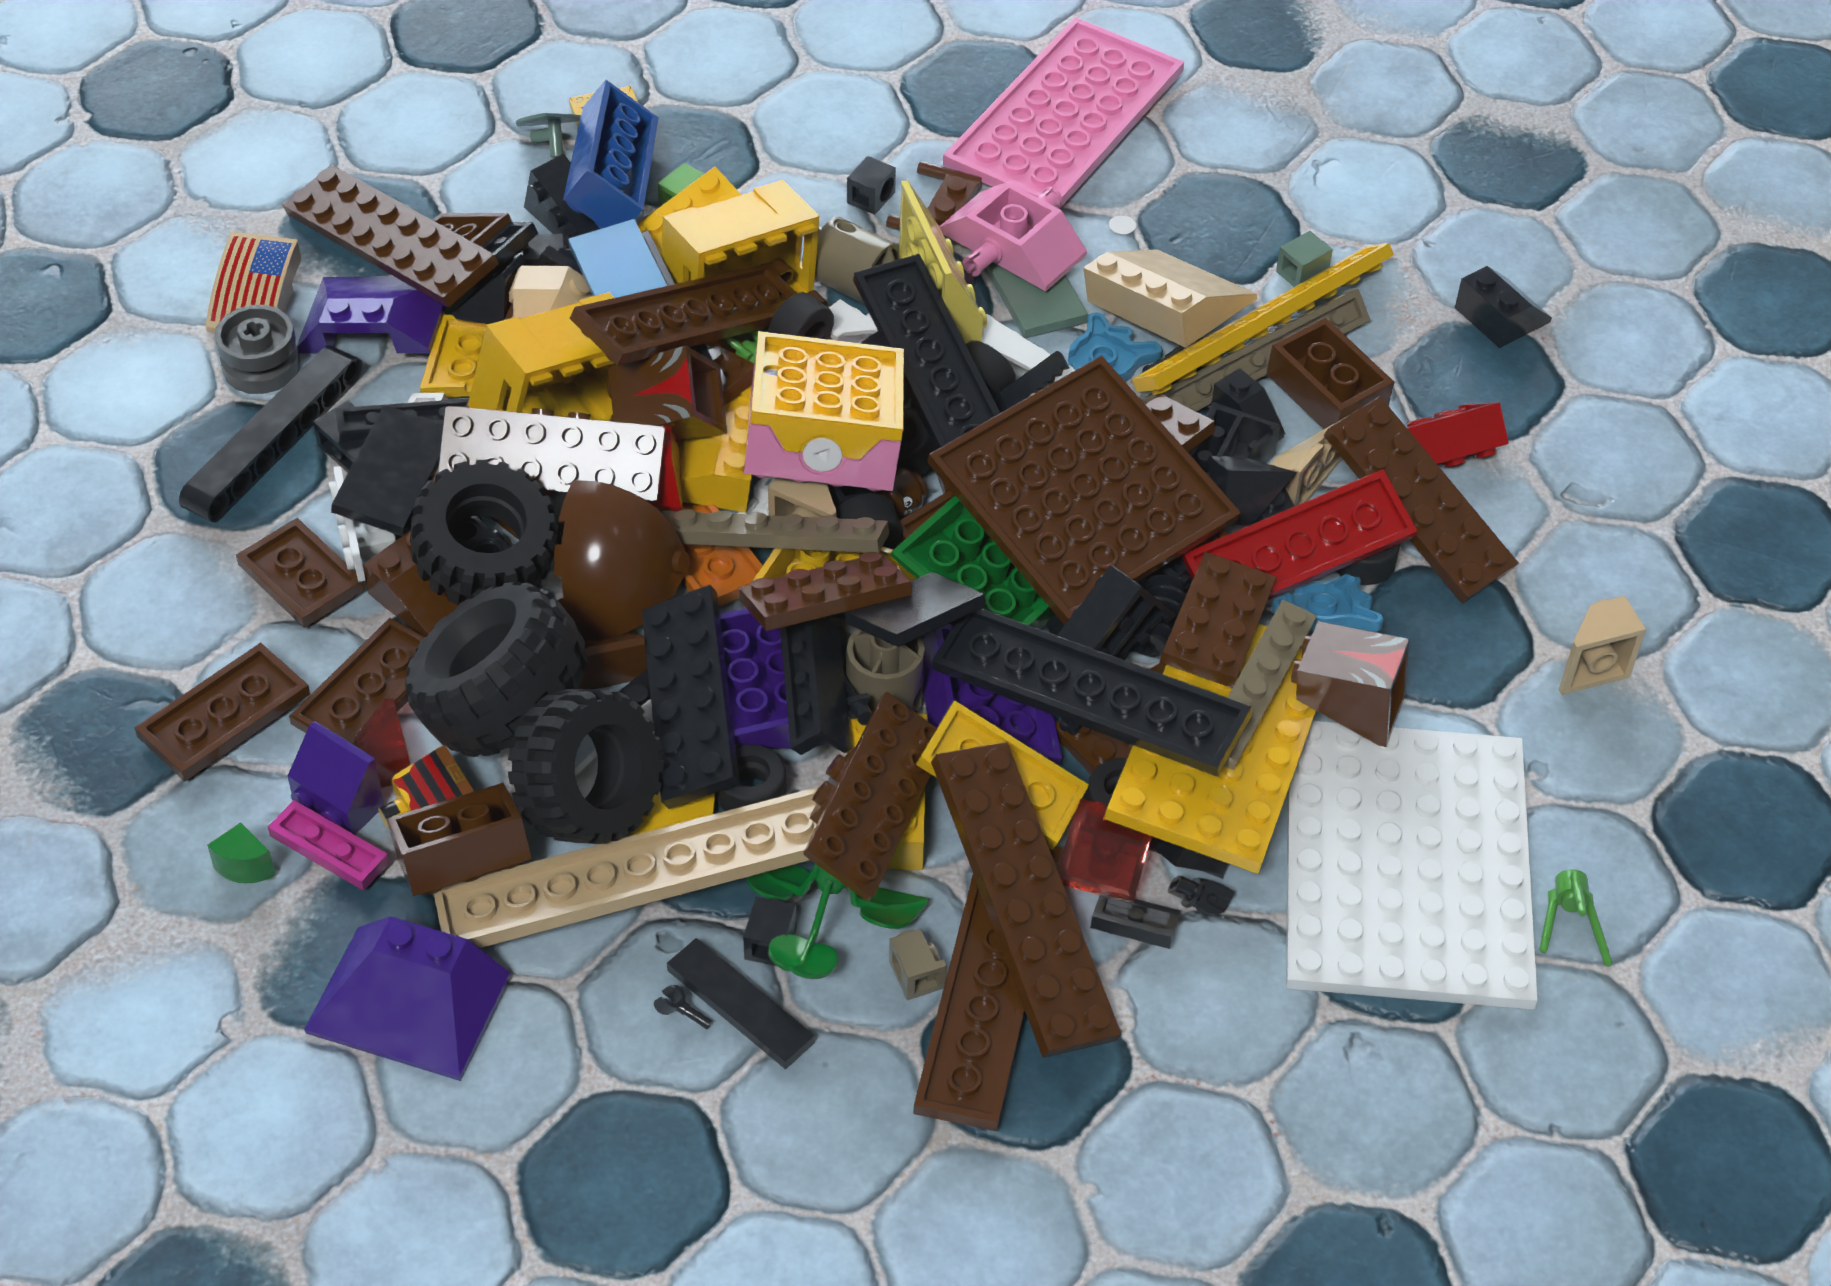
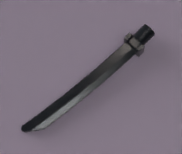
[844,674,872,725]

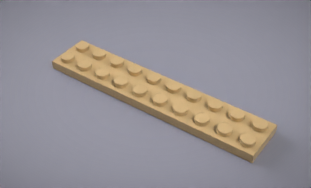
[434,786,820,948]

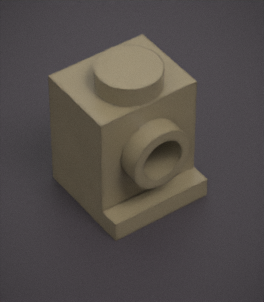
[889,929,947,1000]

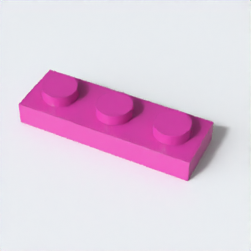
[268,800,390,891]

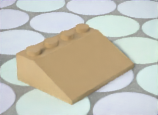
[1083,250,1257,348]

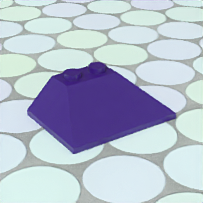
[297,276,446,353]
[304,916,511,1081]

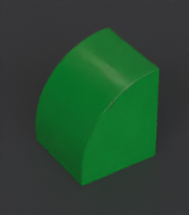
[207,822,276,884]

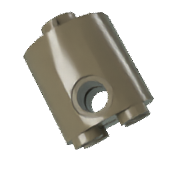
[815,217,899,305]
[846,629,925,713]

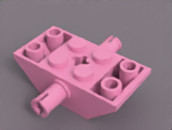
[939,181,1087,292]

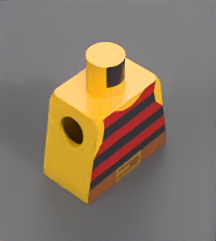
[378,745,474,829]

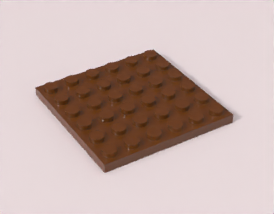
[927,355,1241,625]

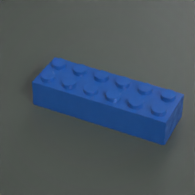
[563,80,659,229]

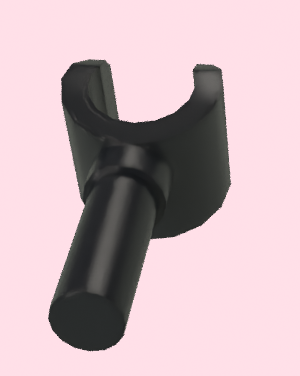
[654,985,712,1030]

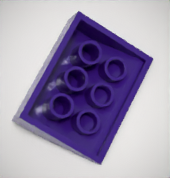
[720,608,829,749]
[923,624,1062,764]

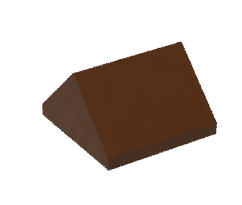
[578,631,647,690]

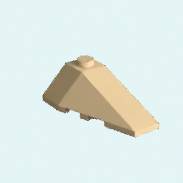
[509,266,592,319]
[1270,412,1354,506]

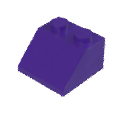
[287,721,384,835]

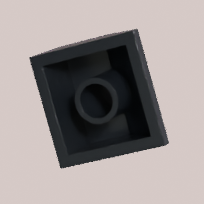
[1455,266,1552,348]

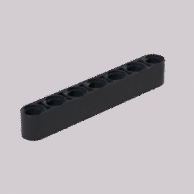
[179,345,363,523]

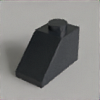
[1211,368,1285,441]

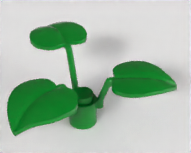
[746,864,928,979]

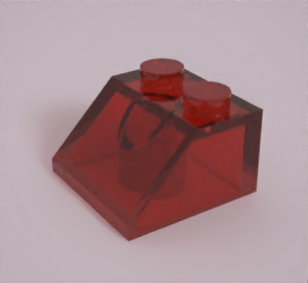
[1058,799,1155,904]

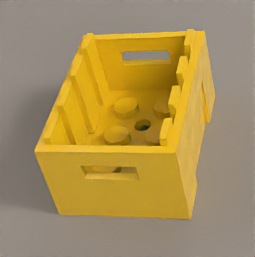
[662,180,820,293]
[468,292,616,421]

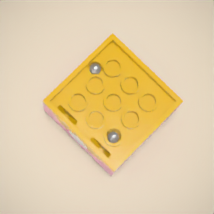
[744,331,904,491]

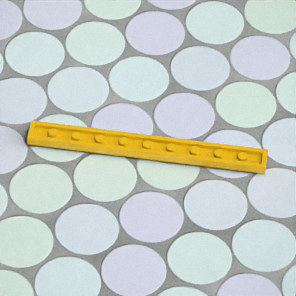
[1132,243,1394,395]

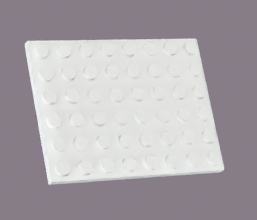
[1286,721,1538,1010]

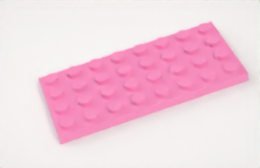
[943,17,1184,209]

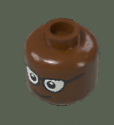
[874,467,927,518]

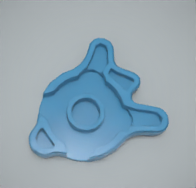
[1068,312,1162,382]
[1272,574,1383,632]

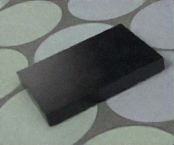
[845,572,985,647]

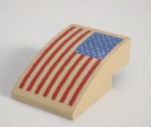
[205,231,302,333]

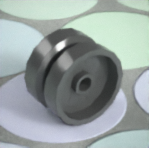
[215,305,300,394]

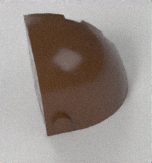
[554,480,691,641]

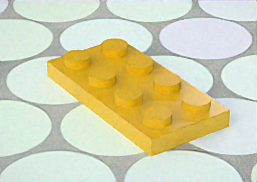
[916,700,1089,850]

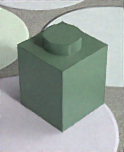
[1276,231,1333,287]

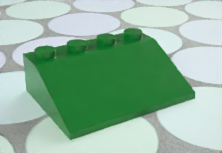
[890,496,1055,629]

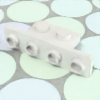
[329,466,396,582]

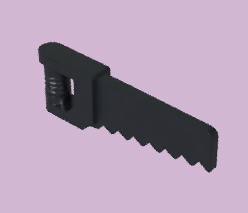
[991,351,1069,413]

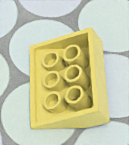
[899,180,987,344]

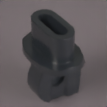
[1168,875,1235,917]

